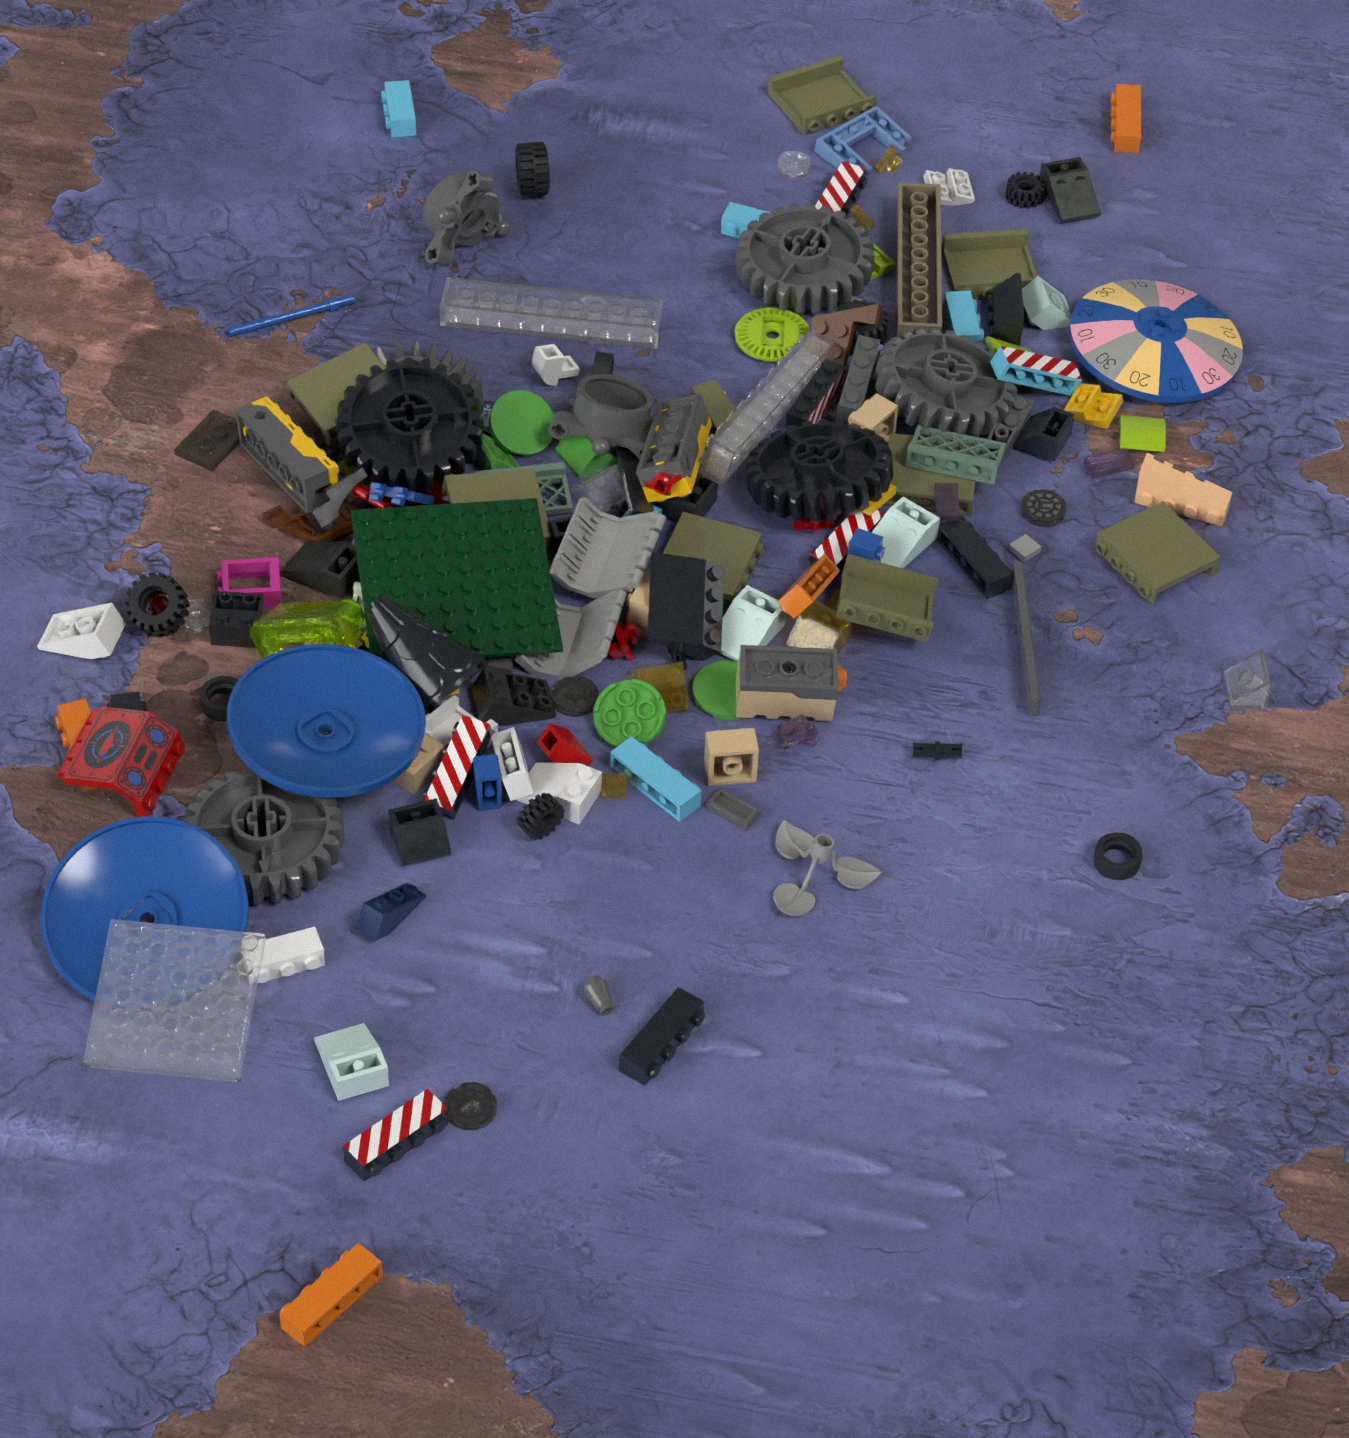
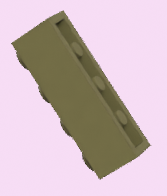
[691,379,754,460]

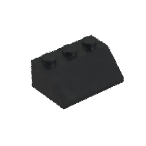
[987,273,1024,346]

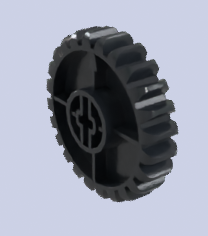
[335,357,484,492]
[745,420,894,522]

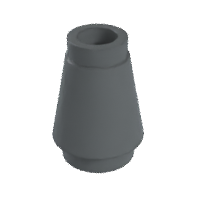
[582,975,615,1016]

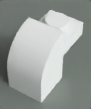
[532,344,580,386]

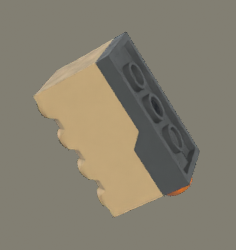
[736,645,847,721]

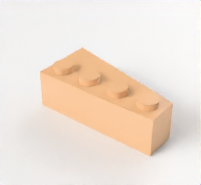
[1134,453,1232,527]

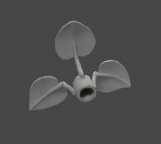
[773,820,882,916]

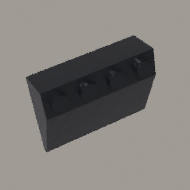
[647,552,724,661]

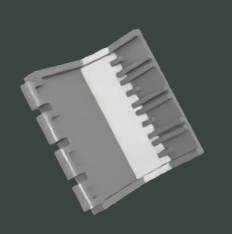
[550,497,666,598]
[515,589,627,681]

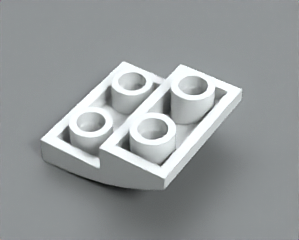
[923,168,975,206]

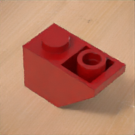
[536,723,594,767]

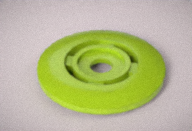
[735,307,810,362]

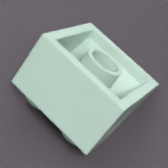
[1022,276,1072,330]

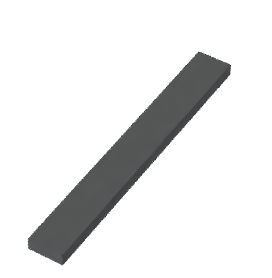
[1012,561,1041,716]

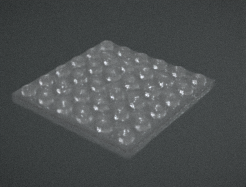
[83,919,266,1082]

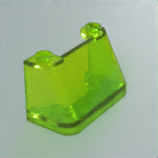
[250,599,365,659]

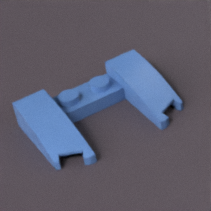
[814,106,911,173]

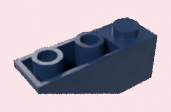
[356,883,426,941]

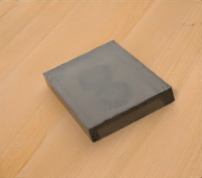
[174,409,240,472]

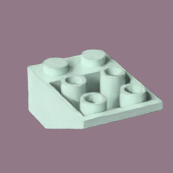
[872,497,940,568]
[720,585,786,662]
[314,1023,389,1101]

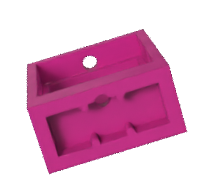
[218,557,282,608]

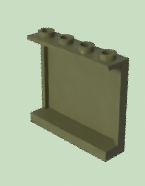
[768,55,877,135]
[942,229,1042,300]
[287,343,386,446]
[882,433,979,516]
[442,469,552,550]
[1095,501,1221,605]
[663,512,765,607]
[836,554,938,642]

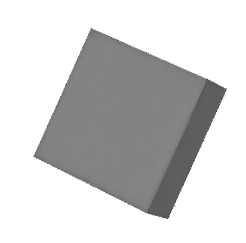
[1008,534,1042,563]

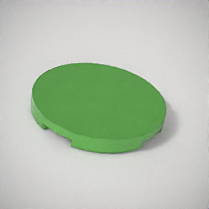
[488,390,553,457]
[692,661,743,721]
[593,679,666,748]

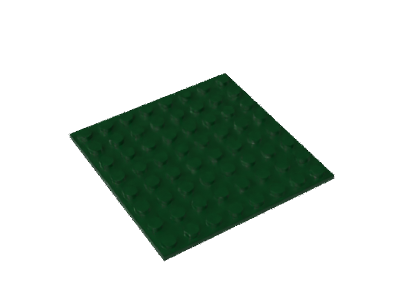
[351,498,563,661]

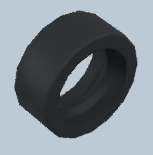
[592,352,614,375]
[200,676,238,722]
[1094,832,1143,880]

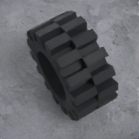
[1005,171,1045,209]
[517,793,565,840]

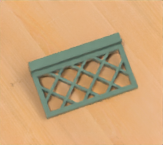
[905,425,1006,485]
[474,462,573,515]

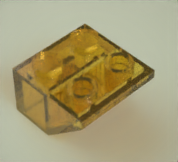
[785,600,853,653]
[631,661,690,713]

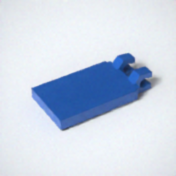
[369,482,436,506]

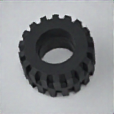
[515,141,550,197]
[835,299,889,355]
[125,572,190,637]

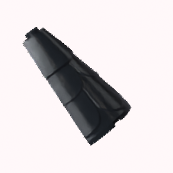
[368,597,489,716]

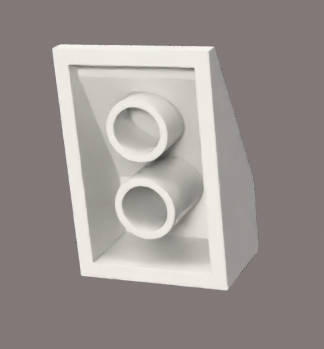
[37,603,126,659]
[516,763,602,825]

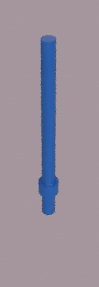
[228,294,355,336]

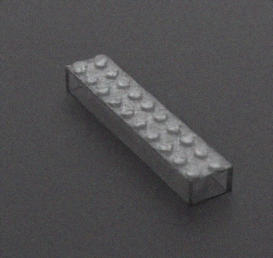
[440,277,664,349]
[698,329,834,486]

